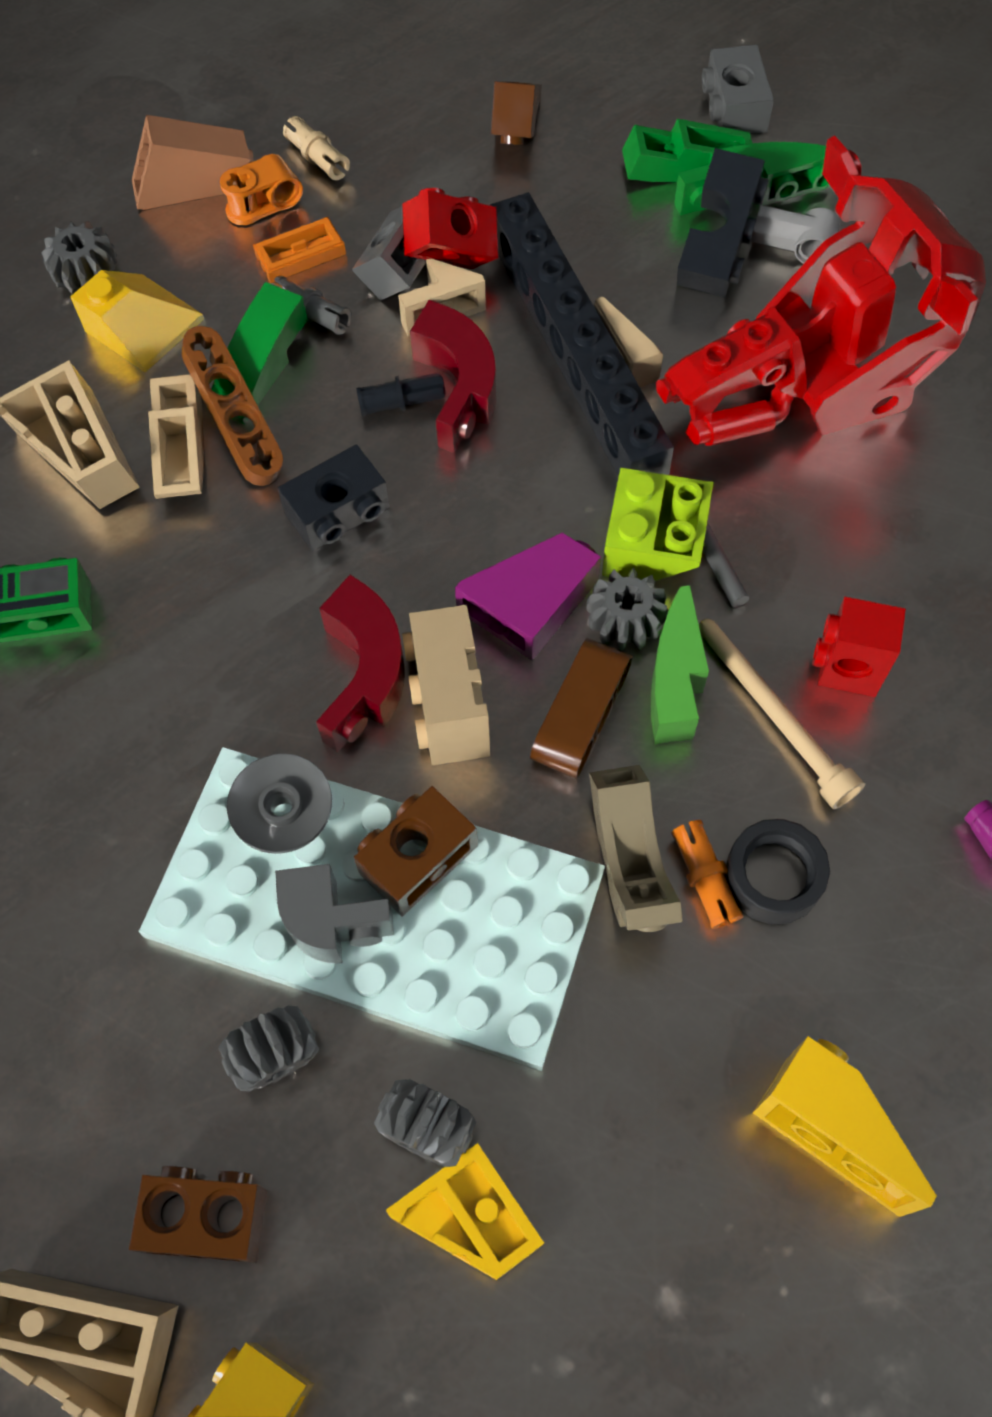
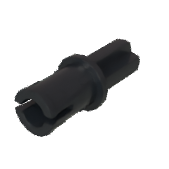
[356,373,446,416]

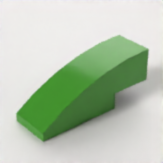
[651,585,709,744]

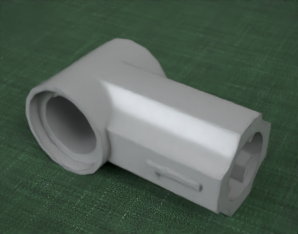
[751,205,840,264]

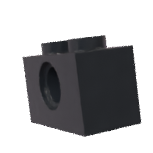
[277,444,390,551]

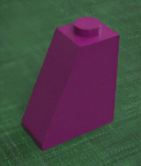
[455,533,601,661]

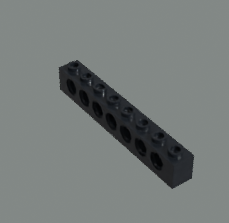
[490,192,674,477]

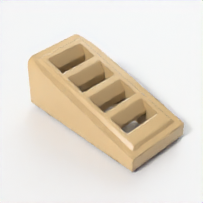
[594,297,663,387]

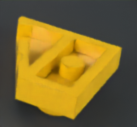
[386,1143,544,1281]

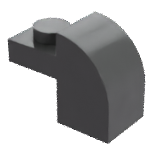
[275,864,394,963]

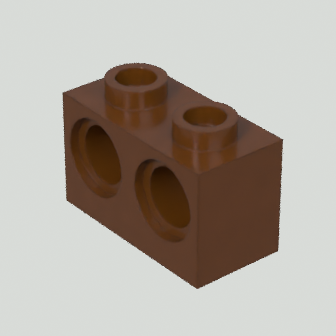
[129,1166,268,1263]

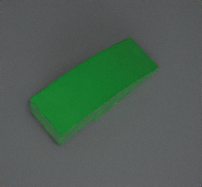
[622,119,752,182]
[207,282,308,425]

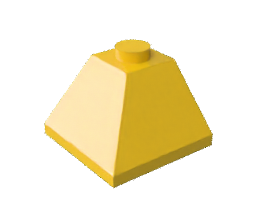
[70,270,204,373]

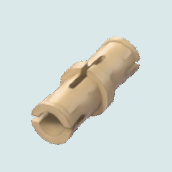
[283,116,350,180]

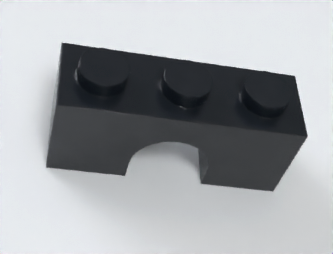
[677,148,769,297]

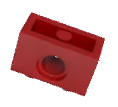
[402,188,498,269]
[812,596,906,697]

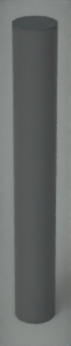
[702,522,749,607]

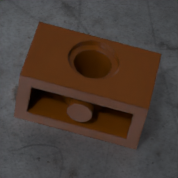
[354,786,478,917]

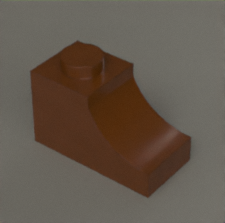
[491,81,542,145]

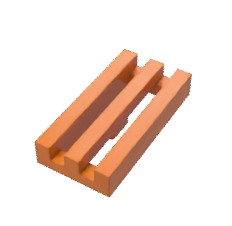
[253,217,346,283]

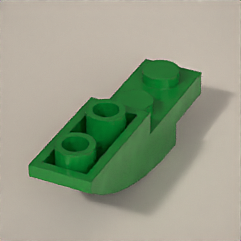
[674,142,831,216]

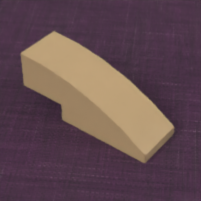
[148,374,204,499]

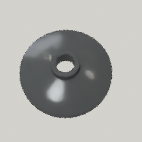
[227,754,332,854]

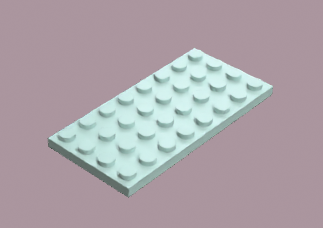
[139,747,605,1071]

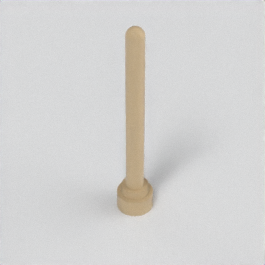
[699,619,865,809]

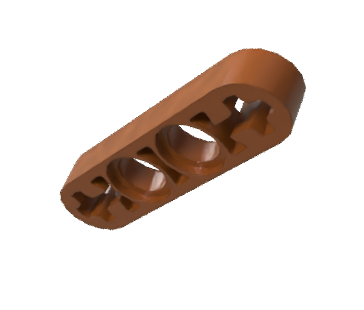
[181,326,283,486]

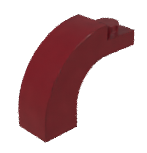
[410,300,496,453]
[316,574,405,752]

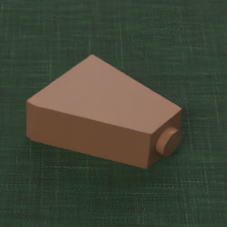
[132,115,253,210]

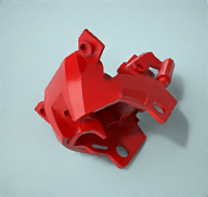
[656,135,986,446]

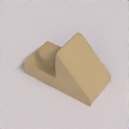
[398,259,486,337]

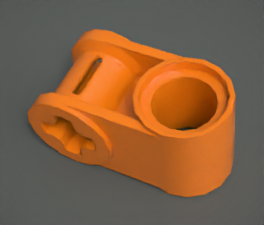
[219,154,303,225]

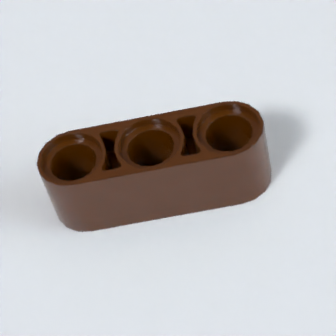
[530,638,633,779]

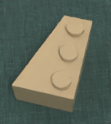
[0,360,140,509]

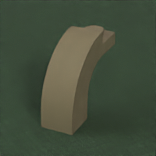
[589,765,683,932]

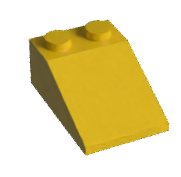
[753,1036,937,1217]

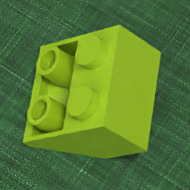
[602,468,714,581]

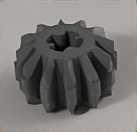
[42,221,118,294]
[586,568,669,651]
[219,1005,319,1092]
[374,1079,477,1167]

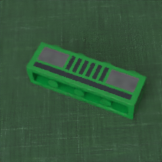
[0,557,92,643]

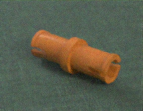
[671,820,744,929]

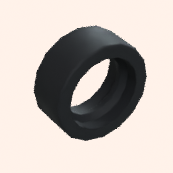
[725,819,830,925]

